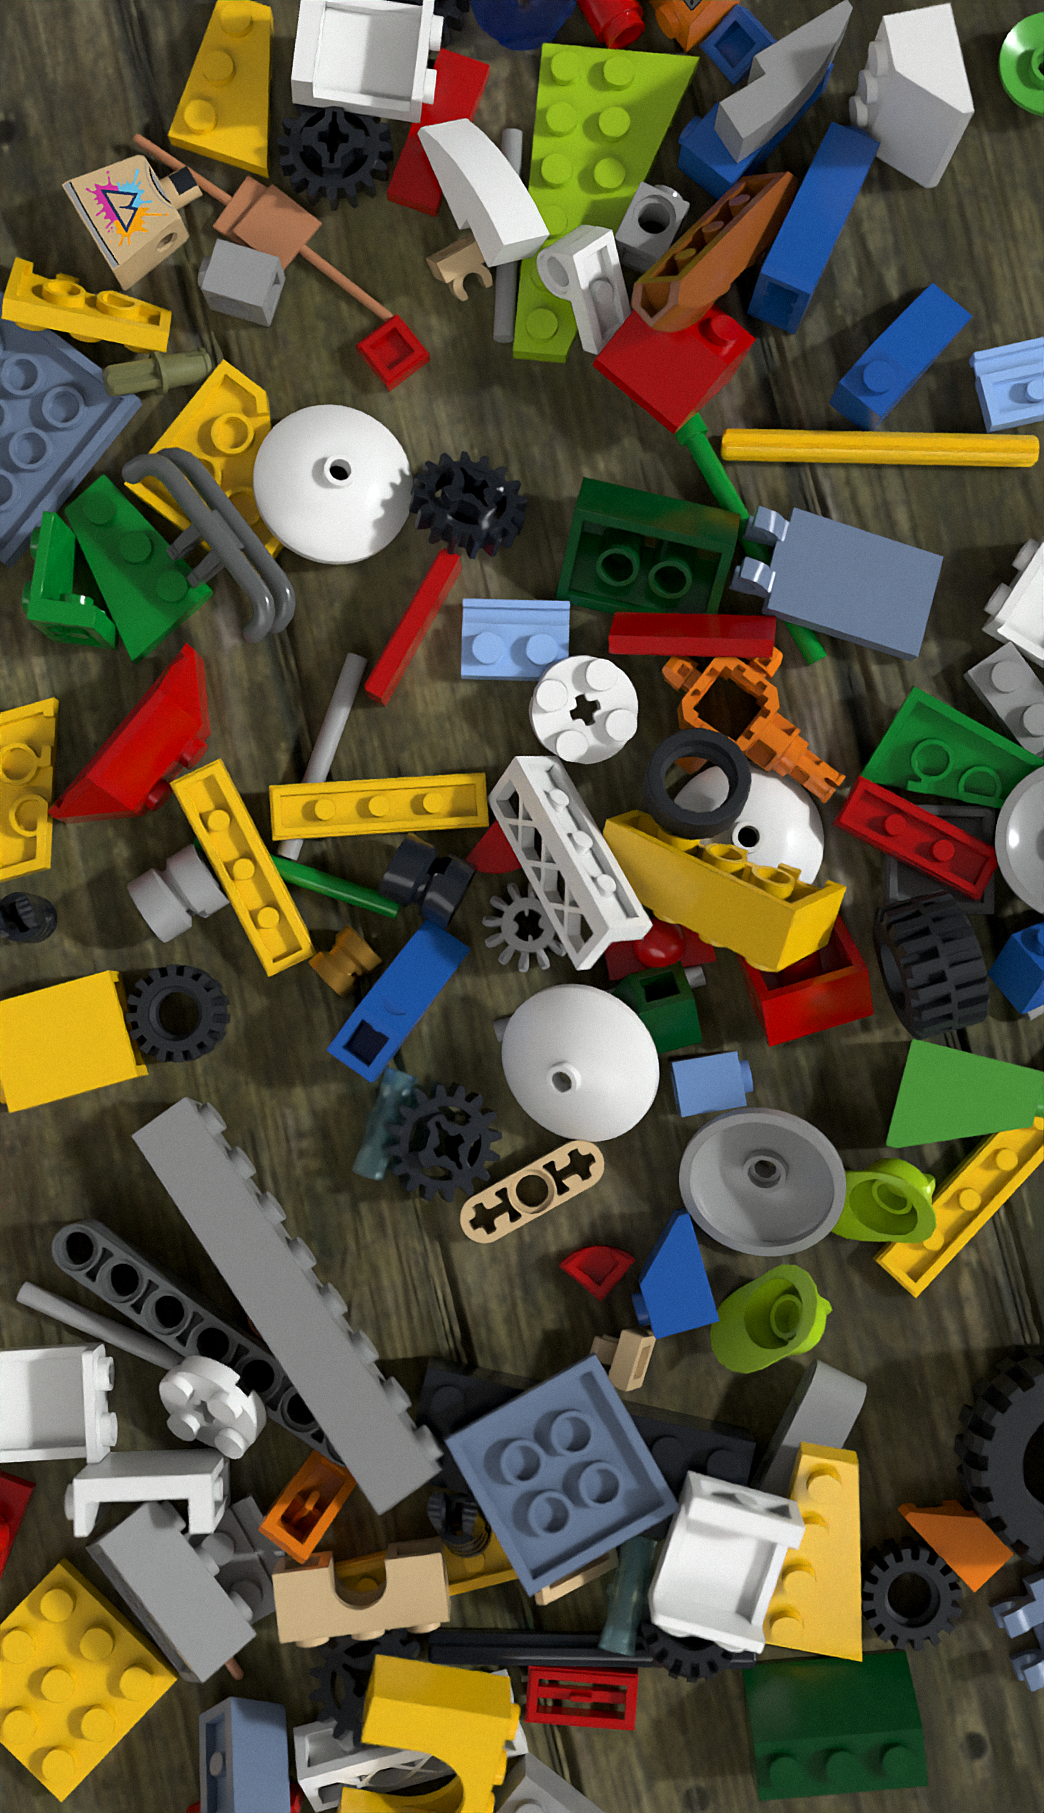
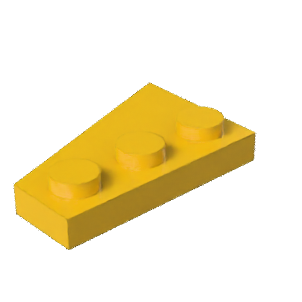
[168,0,273,178]
[1,257,172,354]
[0,697,59,883]

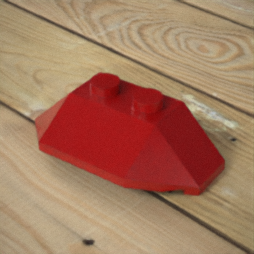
[47,643,211,824]

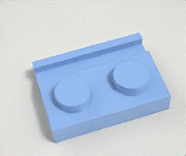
[969,337,1044,433]
[461,598,570,681]

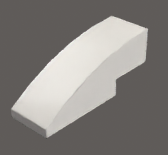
[417,118,550,267]

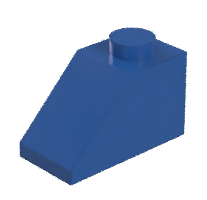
[631,1208,719,1339]

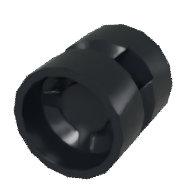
[378,832,477,929]

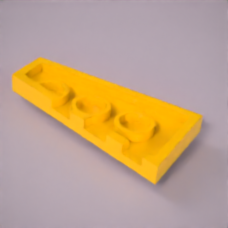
[762,1441,862,1662]

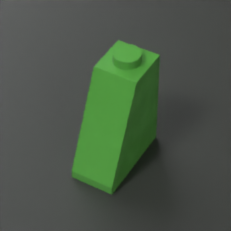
[886,1038,1044,1148]

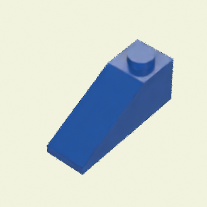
[677,63,834,201]
[829,282,973,431]

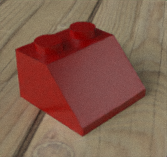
[592,304,756,434]
[735,913,874,1047]

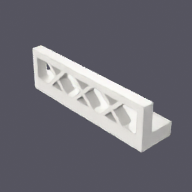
[487,756,653,970]
[293,1669,529,1812]

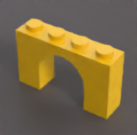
[336,1654,520,1813]

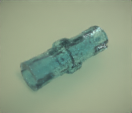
[352,1067,419,1181]
[598,1535,658,1657]

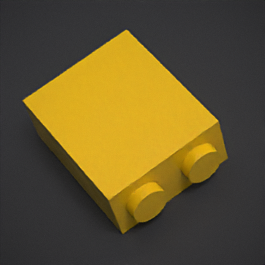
[0,970,148,1113]

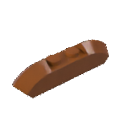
[631,172,798,332]

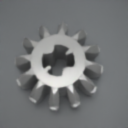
[482,881,567,972]

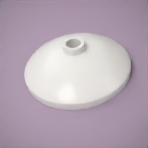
[253,405,413,565]
[674,761,824,884]
[502,984,659,1142]

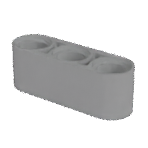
[749,1359,867,1498]

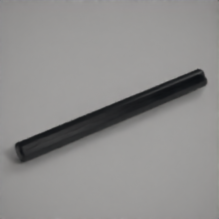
[428,1629,757,1669]

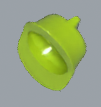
[831,1157,937,1243]
[710,1264,832,1374]

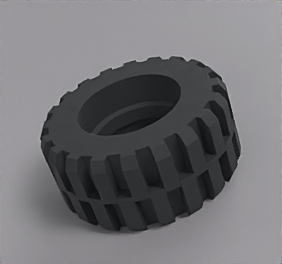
[954,1346,1044,1565]

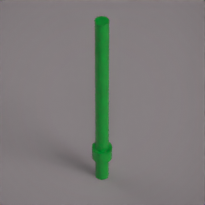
[674,412,827,666]

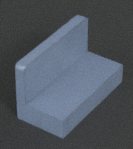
[199,1696,291,1813]

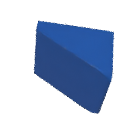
[700,4,777,85]

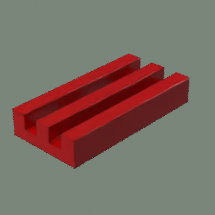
[524,1666,639,1731]

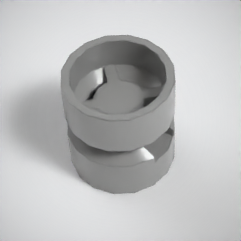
[127,843,230,943]

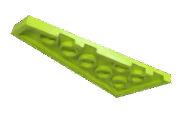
[513,43,700,363]

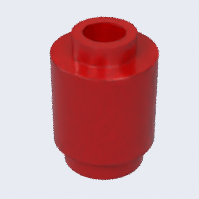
[575,0,645,50]

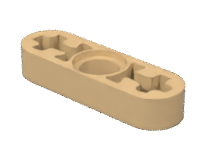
[460,1139,604,1243]

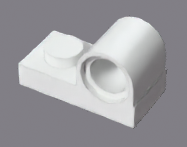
[536,225,631,355]

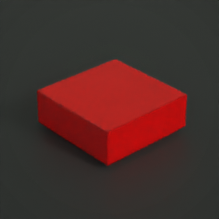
[355,314,430,392]

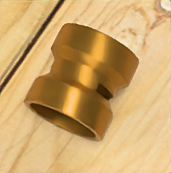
[308,924,385,1000]

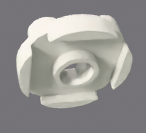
[529,655,638,764]
[159,1355,267,1459]

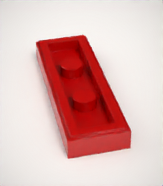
[386,48,490,218]
[364,548,462,707]
[608,612,776,658]
[831,775,998,901]

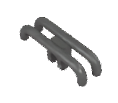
[122,447,296,644]

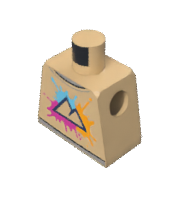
[62,155,202,291]

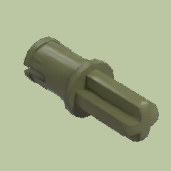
[102,348,213,397]

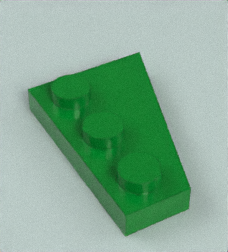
[64,474,214,665]
[858,686,1044,809]

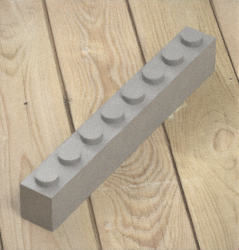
[132,1097,444,1515]

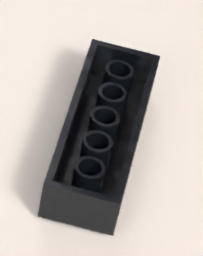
[415,1355,756,1539]

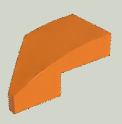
[897,1499,1014,1592]

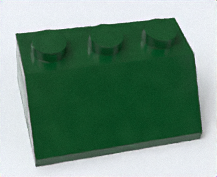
[555,477,741,615]
[741,1648,929,1801]

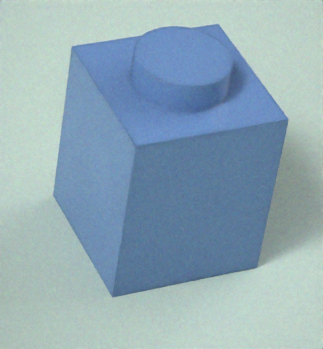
[668,1050,753,1117]

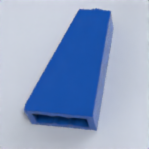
[747,122,881,335]

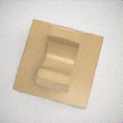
[426,233,492,301]
[590,1327,656,1392]

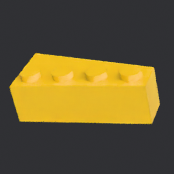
[602,809,846,972]

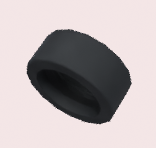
[642,728,752,840]

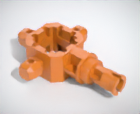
[661,647,846,804]

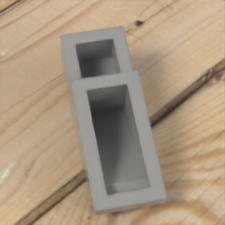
[714,0,853,164]

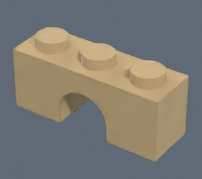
[272,1537,451,1648]

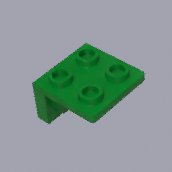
[22,511,119,650]

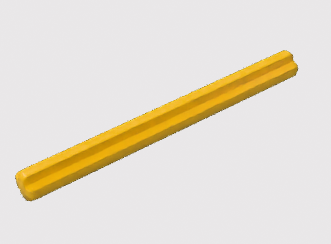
[720,428,1039,467]

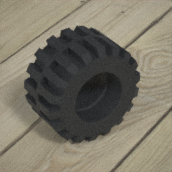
[873,889,989,1041]

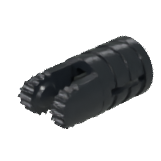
[0,892,58,943]
[427,1491,492,1558]

